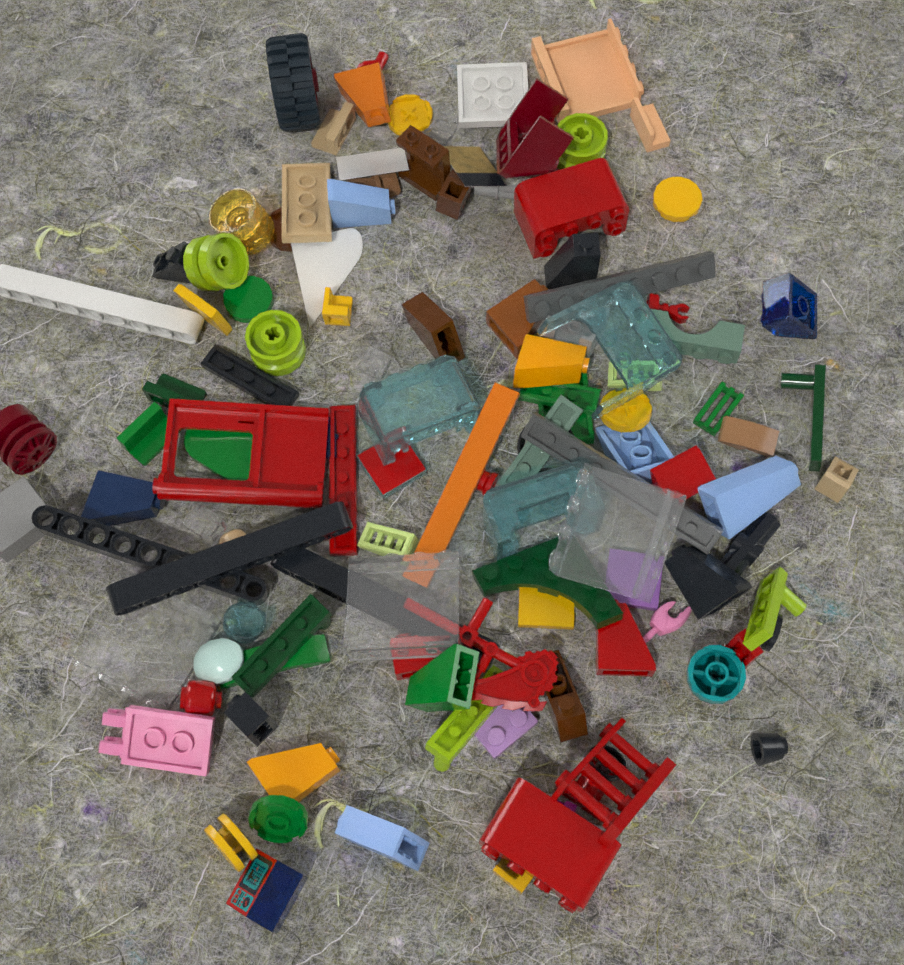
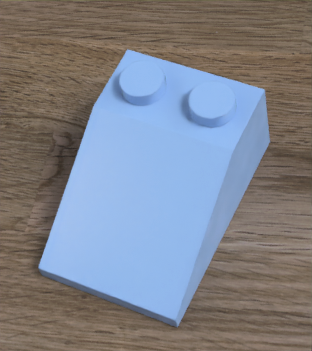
[596,421,674,485]

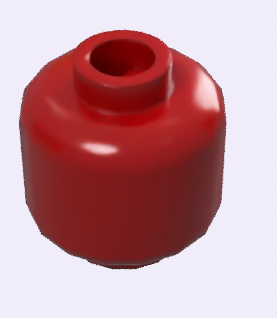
[179,680,222,716]

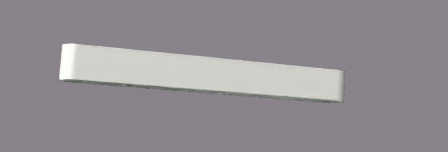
[0,264,205,344]

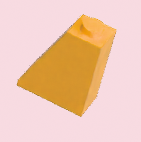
[513,334,590,389]
[247,743,341,802]

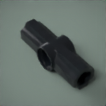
[721,512,781,576]

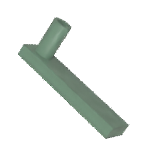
[498,395,583,498]

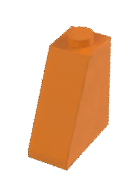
[334,63,391,127]

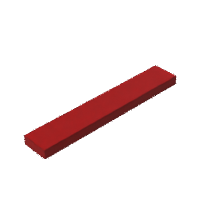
[329,405,358,556]

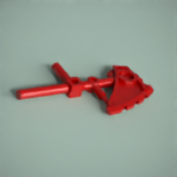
[404,598,559,712]

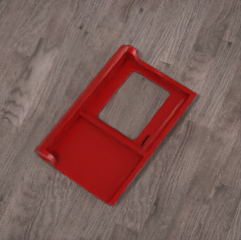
[152,399,329,509]

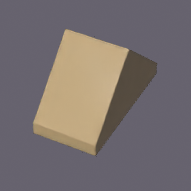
[815,456,859,503]

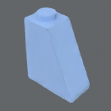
[327,179,396,228]
[335,805,430,871]

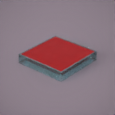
[355,429,428,500]

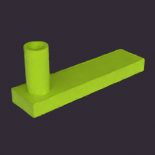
[743,566,807,651]
[425,665,503,772]

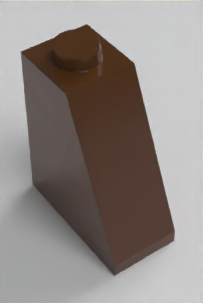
[401,292,465,370]

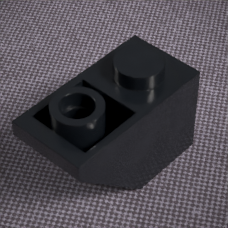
[152,242,191,284]

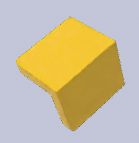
[322,287,353,326]
[492,859,533,894]

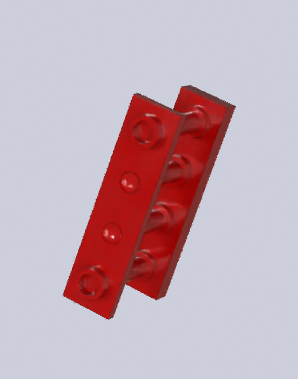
[551,718,677,848]

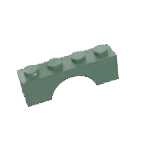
[635,307,745,364]

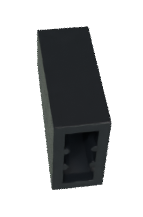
[544,233,601,289]
[664,544,753,620]

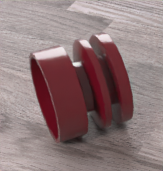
[0,404,57,475]

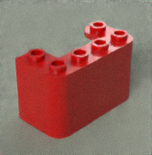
[514,158,629,259]
[479,777,622,914]

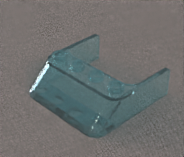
[537,281,682,420]

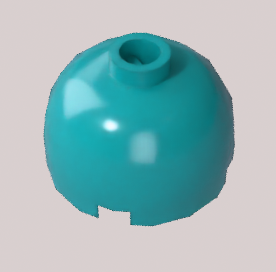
[686,645,746,704]

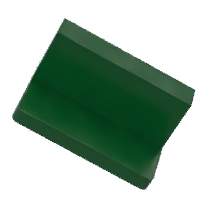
[142,373,207,409]

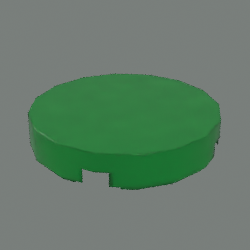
[223,276,274,323]
[248,795,308,843]

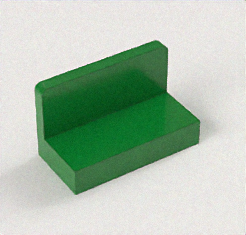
[116,402,181,466]

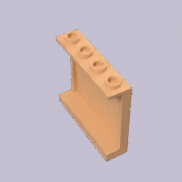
[531,18,644,123]

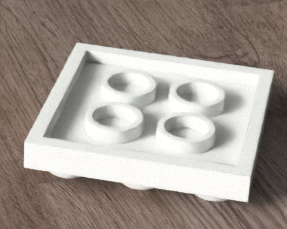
[457,62,528,128]

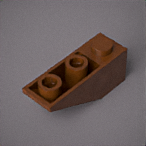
[435,169,474,220]
[544,650,588,742]

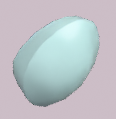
[193,638,244,684]

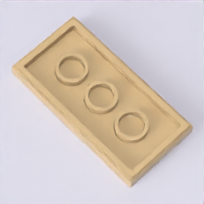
[282,163,332,243]

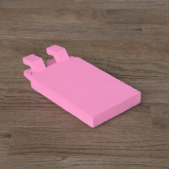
[99,705,216,776]

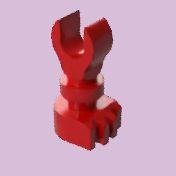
[645,293,690,324]

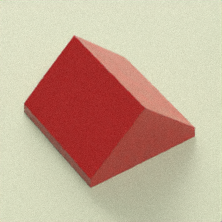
[650,445,716,502]

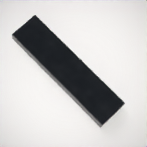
[200,344,300,406]

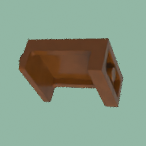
[396,125,450,201]

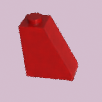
[595,599,656,677]

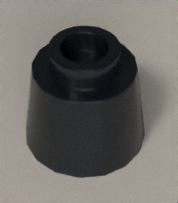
[750,733,788,766]

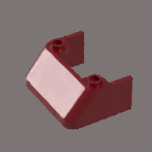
[496,78,574,179]

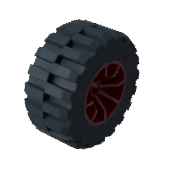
[265,33,321,132]

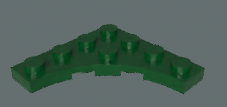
[472,532,623,630]

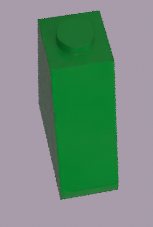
[405,644,479,712]

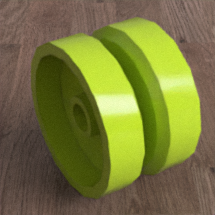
[557,113,608,170]
[183,233,249,292]
[245,310,306,376]

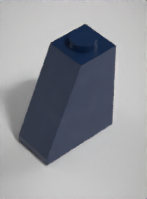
[81,470,166,526]

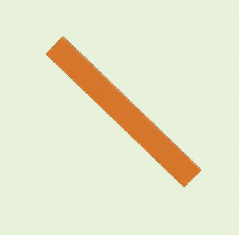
[403,382,520,589]

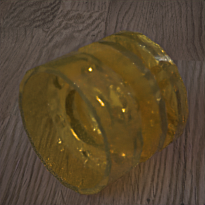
[209,188,274,256]

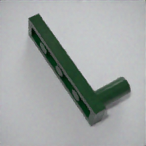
[781,364,826,472]
[231,593,333,698]

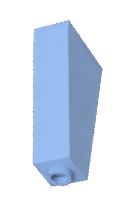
[697,456,801,540]

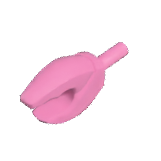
[643,601,692,643]

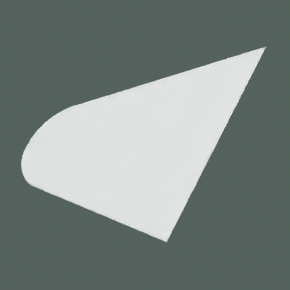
[291,228,363,327]

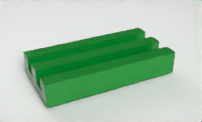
[693,381,744,437]

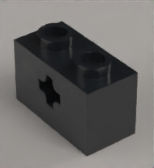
[223,692,278,747]

